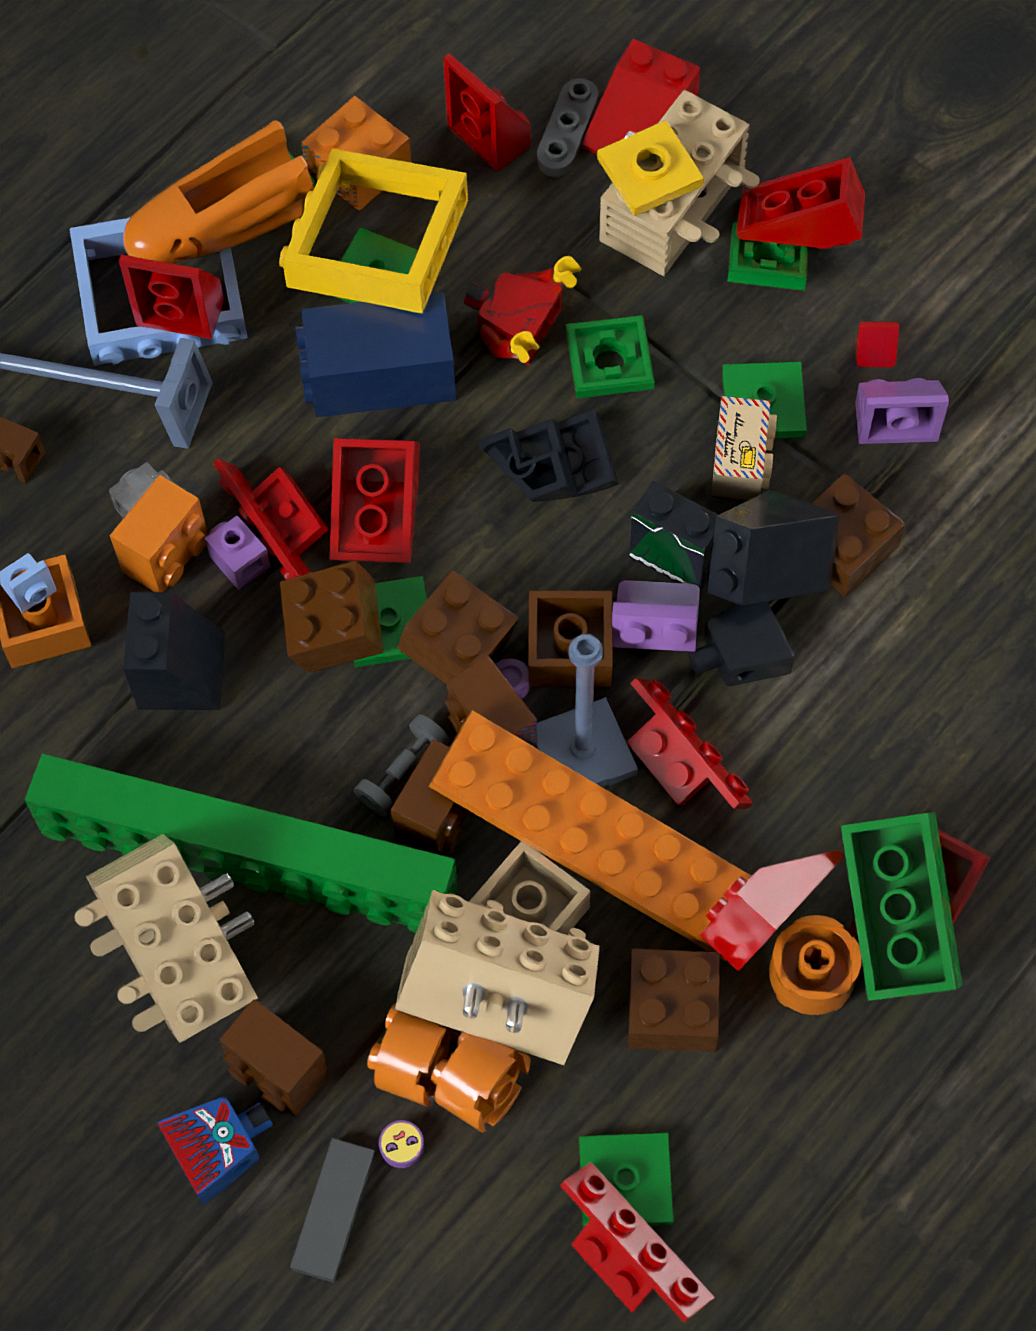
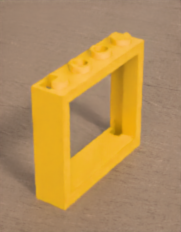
[279,148,468,314]

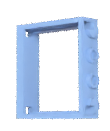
[70,218,248,366]

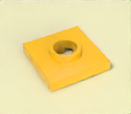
[597,120,704,216]

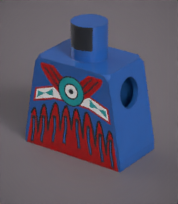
[157,1097,273,1205]

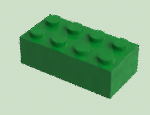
[841,812,963,1001]

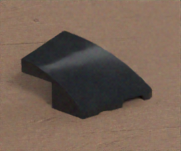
[478,409,619,502]

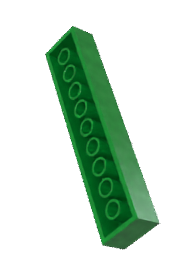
[25,754,458,933]

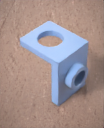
[0,553,57,613]

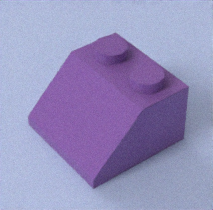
[855,378,949,444]

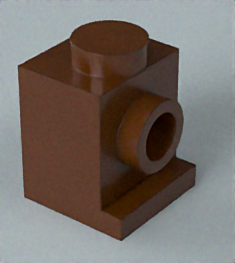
[0,416,46,483]

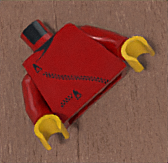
[464,256,581,365]

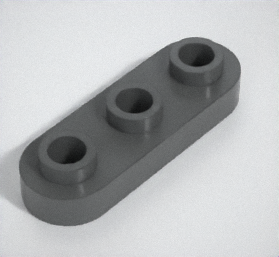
[537,78,598,177]

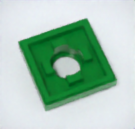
[727,222,808,291]
[566,315,655,399]

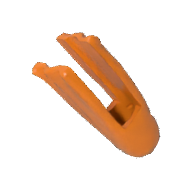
[123,120,314,264]

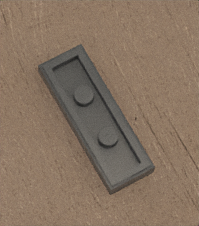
[290,1138,375,1283]

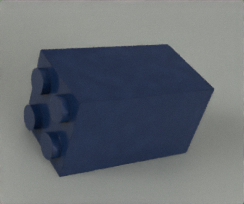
[296,292,456,417]

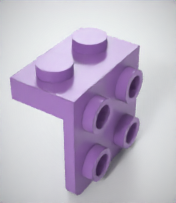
[612,580,700,652]

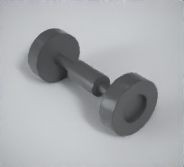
[354,714,450,817]

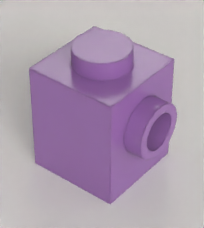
[205,516,271,590]

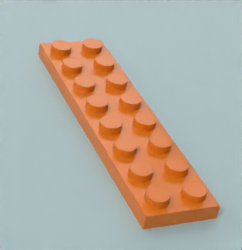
[428,710,752,961]

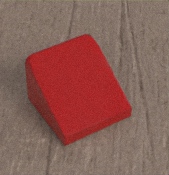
[855,322,899,368]

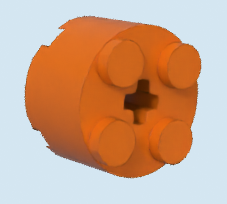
[769,915,861,1015]
[367,1004,460,1106]
[431,1032,531,1132]

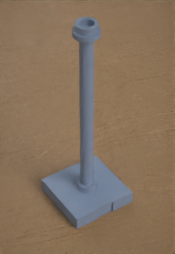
[0,338,213,449]
[537,634,638,787]

